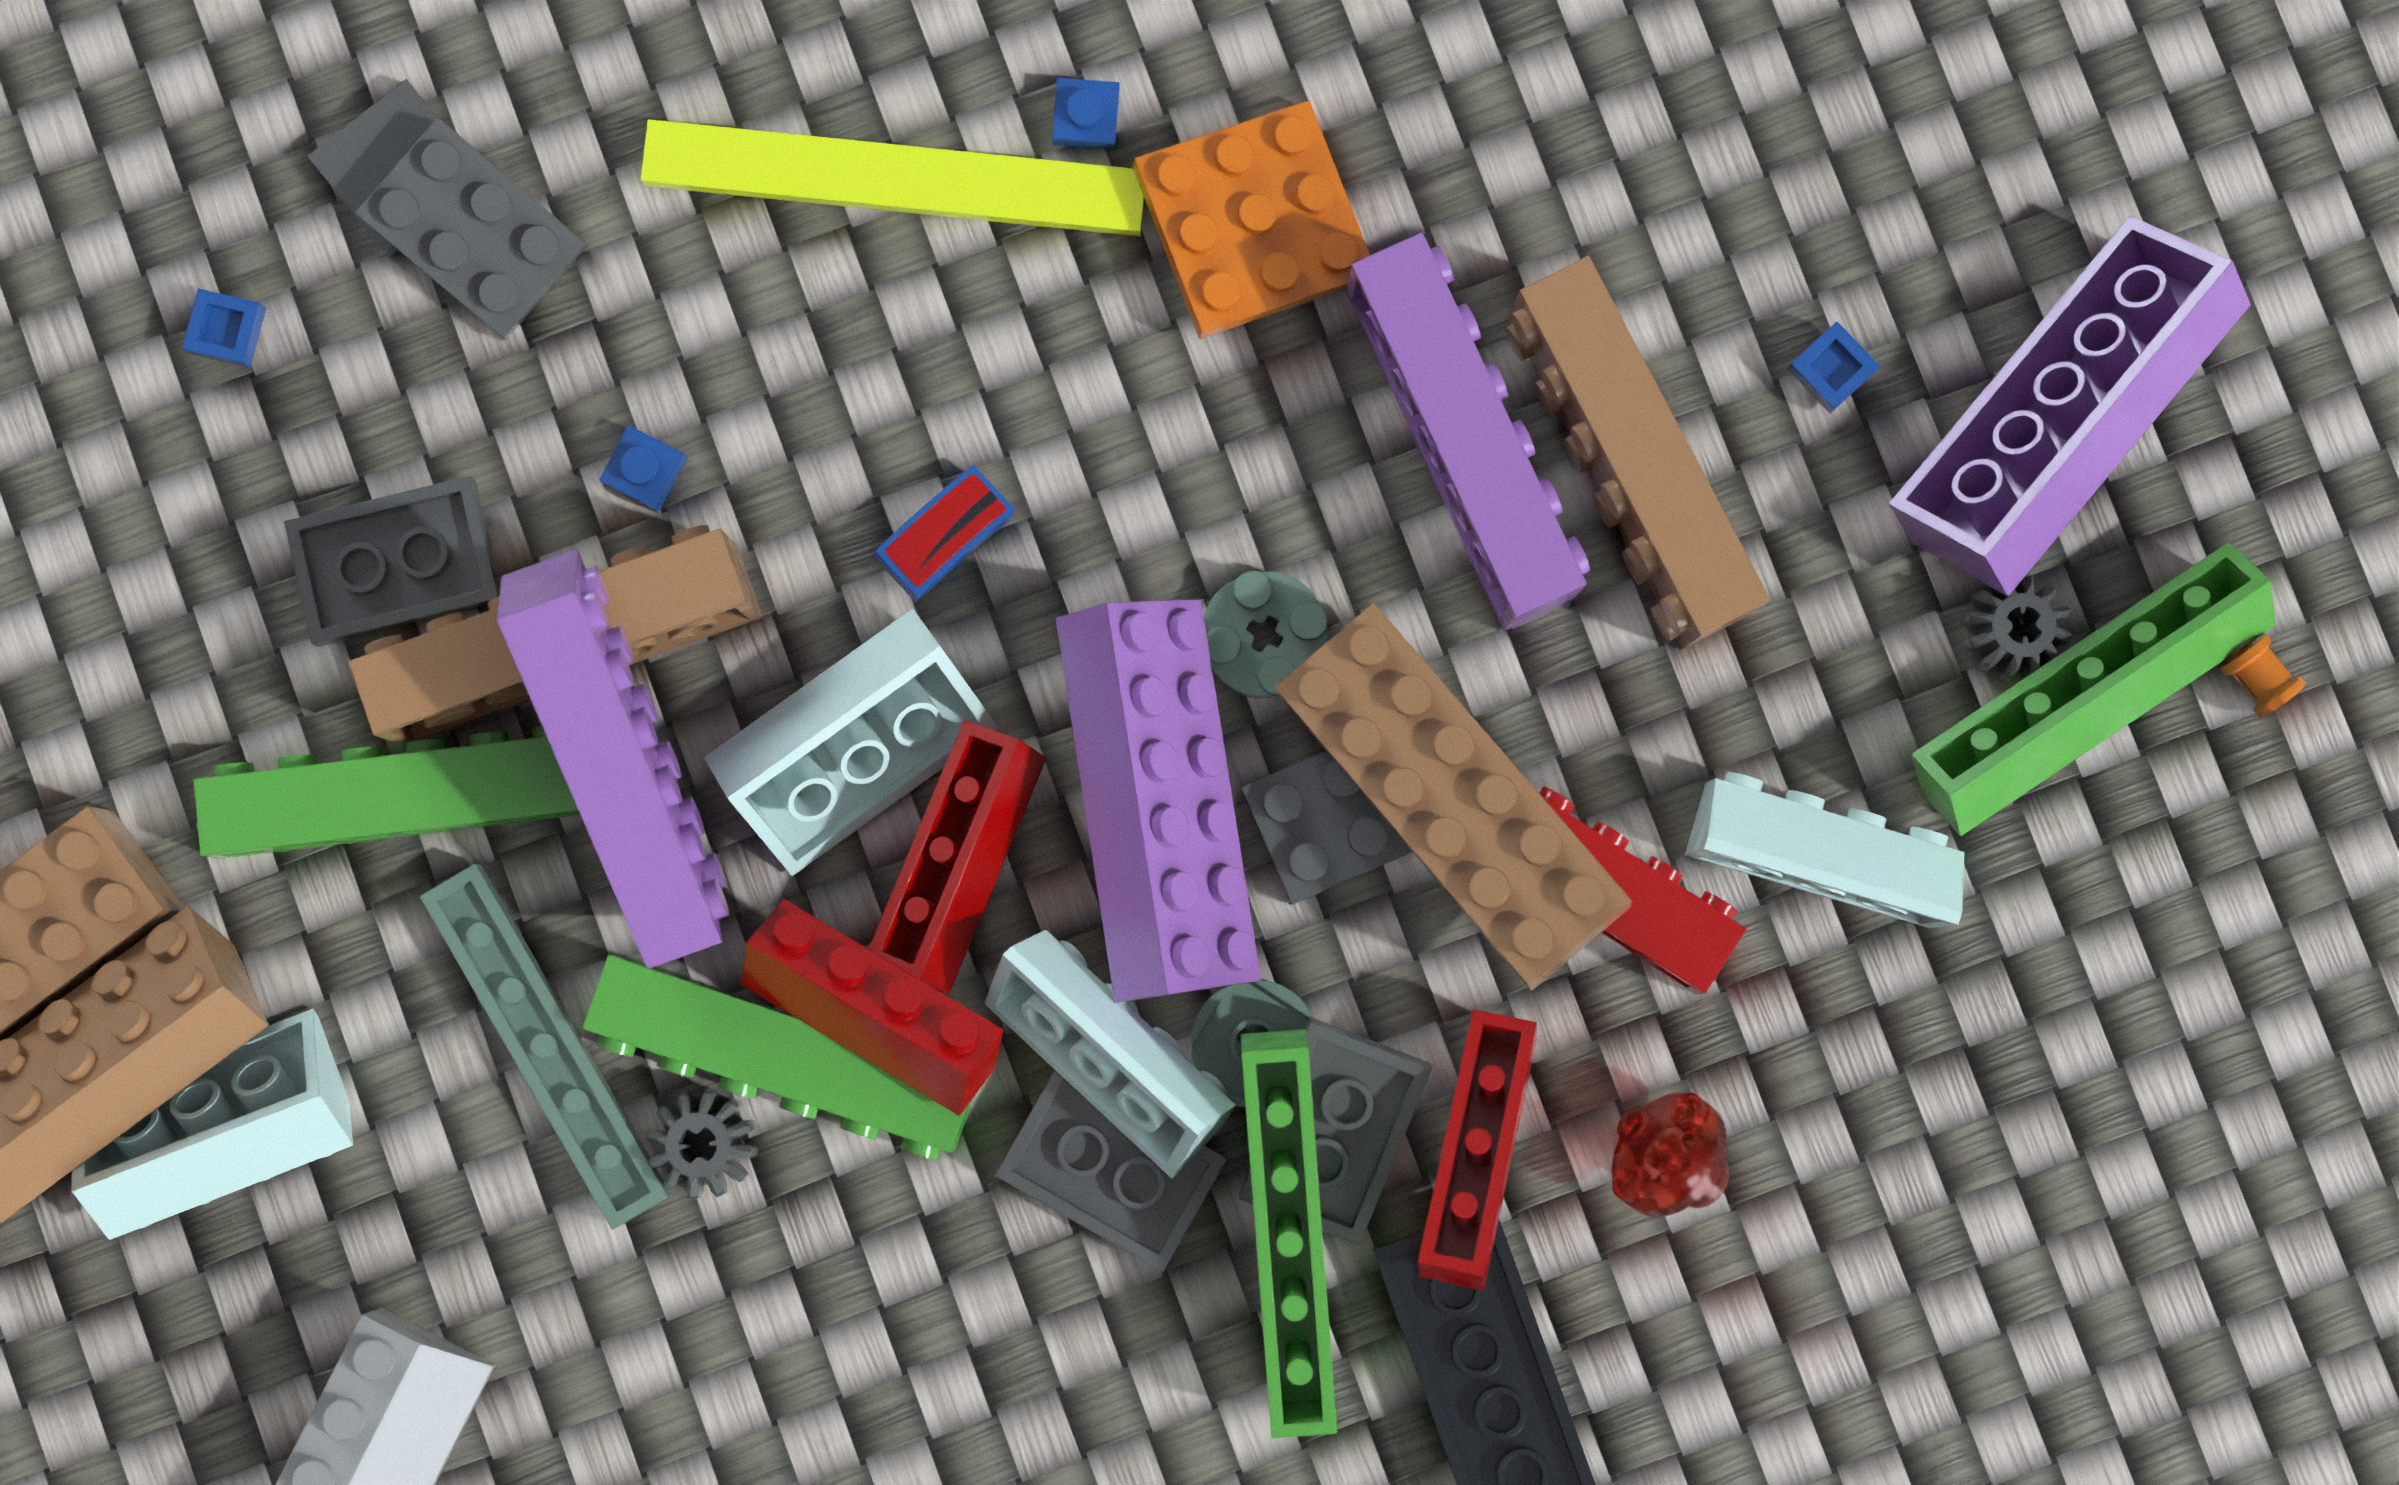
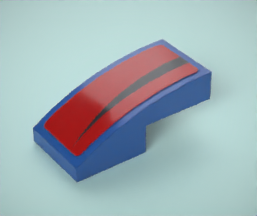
[873,464,1016,602]

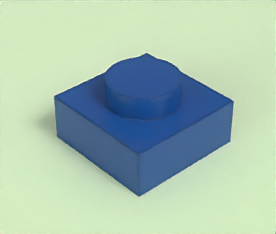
[1052,77,1120,150]
[182,288,266,368]
[1787,321,1881,413]
[599,425,688,513]

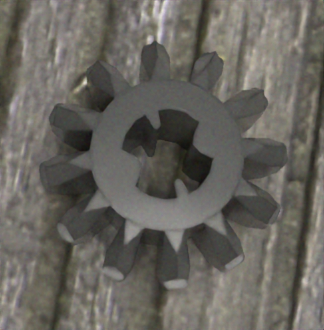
[1960,574,2073,683]
[646,1089,758,1199]

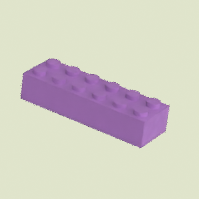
[1889,216,2251,596]
[1346,232,1590,631]
[497,549,729,969]
[1055,599,1261,1003]

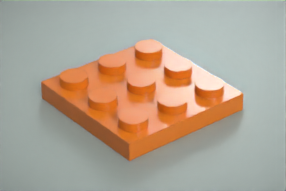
[1132,100,1370,339]

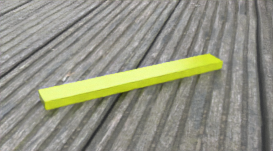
[641,119,1145,237]

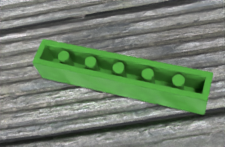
[1911,542,2276,837]
[193,726,580,859]
[582,955,974,1160]
[1241,1029,1337,1438]

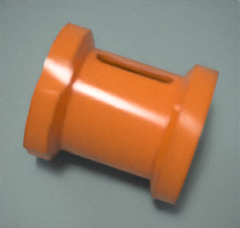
[2219,633,2306,718]

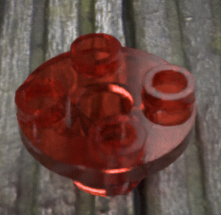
[1611,1092,1729,1217]

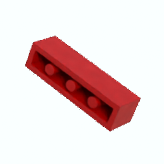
[869,720,1047,994]
[1539,786,1747,995]
[741,898,1003,1116]
[1418,1009,1537,1291]

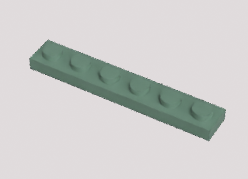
[419,863,672,1230]

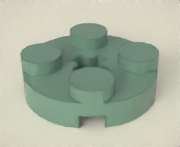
[1204,571,1328,699]
[1191,980,1312,1107]

